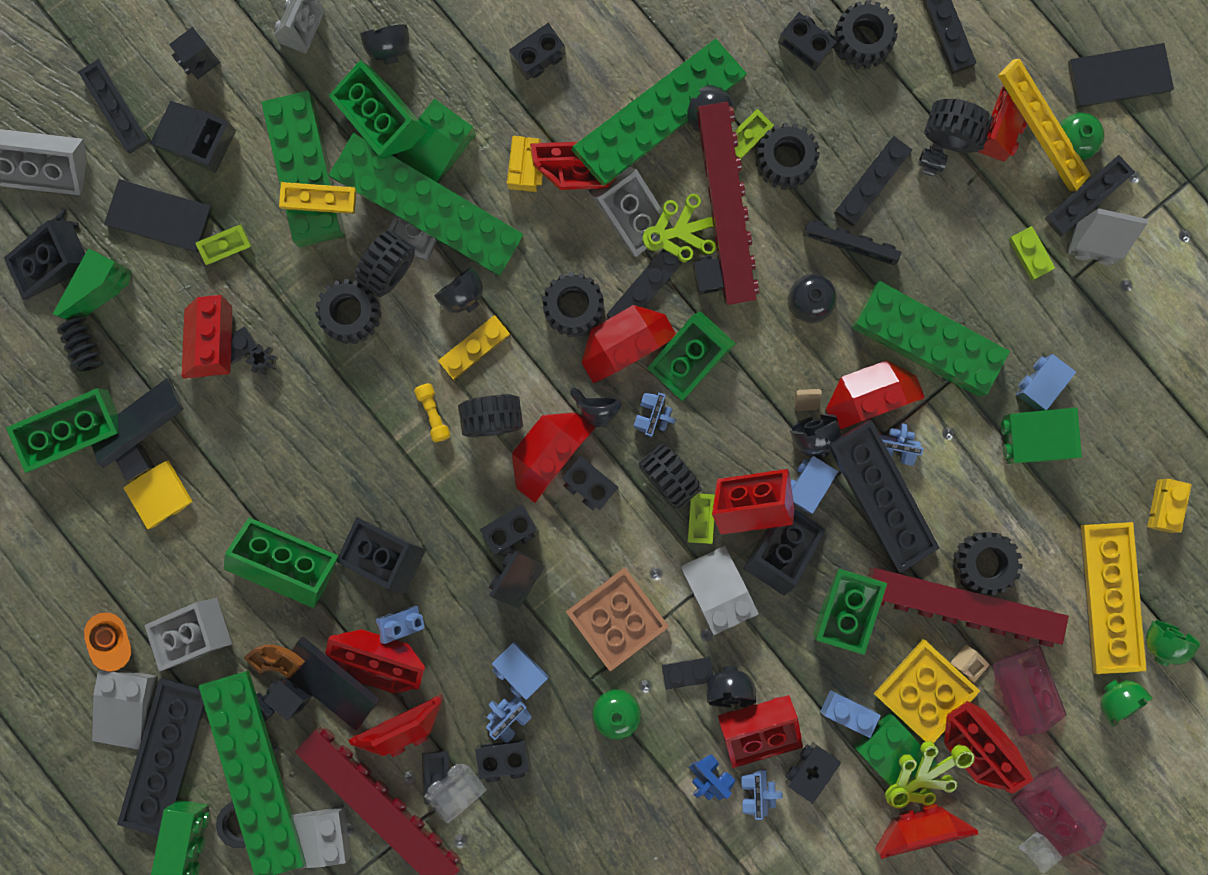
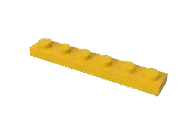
[998,58,1091,191]

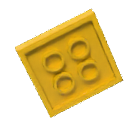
[874,639,980,743]

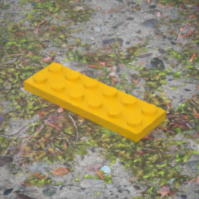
[1081,522,1146,674]

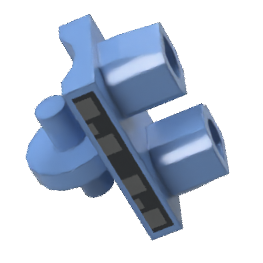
[633,392,676,438]
[879,423,924,466]
[376,606,424,644]
[486,696,532,743]
[742,769,783,820]

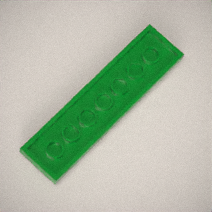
[572,38,747,187]
[328,133,524,277]
[199,670,306,875]

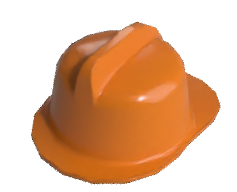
[84,612,131,672]

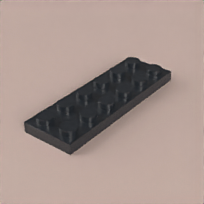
[827,420,940,574]
[117,678,205,836]

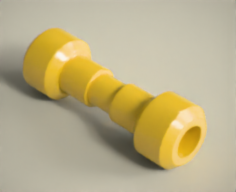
[414,383,451,443]

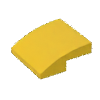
[124,460,193,529]

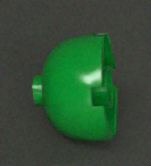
[1059,112,1105,162]
[1145,620,1201,667]
[1100,680,1153,728]
[592,689,641,740]

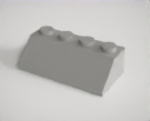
[0,129,87,196]

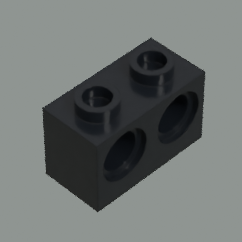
[778,12,837,71]
[509,23,566,80]
[562,456,619,511]
[480,504,538,557]
[475,738,530,782]

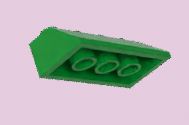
[328,60,428,158]
[6,388,119,473]
[224,517,338,608]

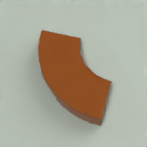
[244,644,305,679]

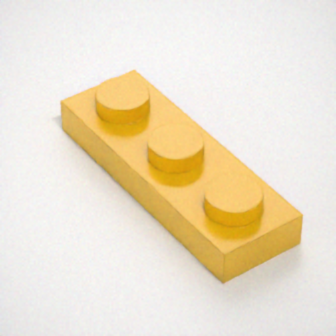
[279,182,357,214]
[438,315,510,380]

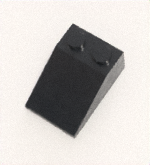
[4,220,86,300]
[743,509,826,596]
[337,517,426,594]

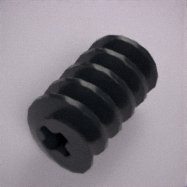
[57,317,104,372]

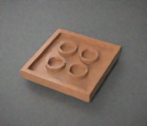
[566,567,669,671]

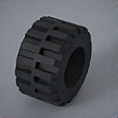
[833,0,898,69]
[924,99,993,153]
[755,123,820,190]
[354,230,415,297]
[542,272,604,337]
[315,279,381,344]
[458,394,523,437]
[639,443,702,509]
[953,532,1023,595]

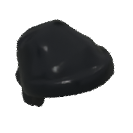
[570,388,622,427]

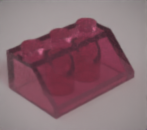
[992,645,1067,736]
[1011,766,1107,858]

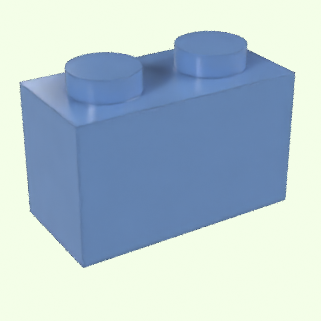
[1016,354,1076,411]
[791,456,838,514]
[492,641,549,700]
[820,690,881,738]

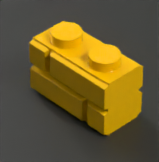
[507,136,543,192]
[1147,479,1192,533]

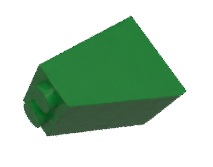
[1001,408,1082,464]

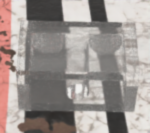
[424,763,487,824]

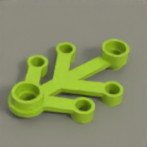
[642,194,716,262]
[885,741,974,808]

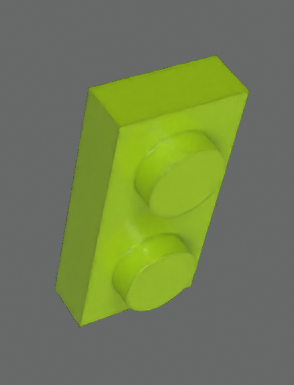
[734,109,774,160]
[195,224,252,265]
[1008,226,1055,281]
[687,493,715,544]

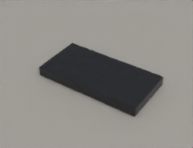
[1068,43,1174,108]
[104,179,213,253]
[91,378,184,468]
[291,636,380,731]

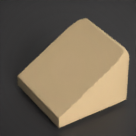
[794,389,822,411]
[951,645,990,683]

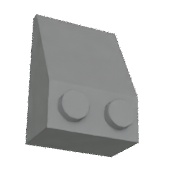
[274,0,325,54]
[590,167,673,257]
[1067,208,1148,266]
[680,546,759,635]
[144,598,232,672]
[92,669,157,750]
[292,807,351,868]

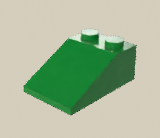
[396,98,476,183]
[53,248,132,320]
[647,311,736,401]
[813,568,887,655]
[852,713,937,792]

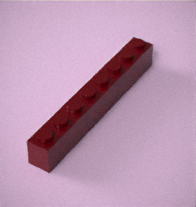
[696,101,759,305]
[868,568,1069,648]
[295,726,462,875]

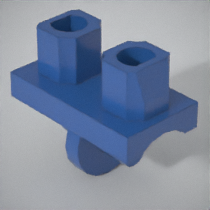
[688,754,736,801]

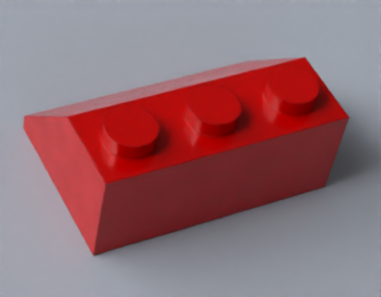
[979,85,1027,162]
[181,295,232,379]
[712,469,794,534]
[718,695,803,768]

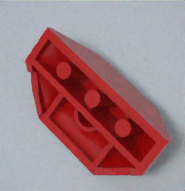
[530,142,618,190]
[581,305,676,384]
[825,360,925,430]
[512,412,596,503]
[325,629,425,693]
[348,694,444,757]
[944,701,1033,794]
[875,804,979,859]

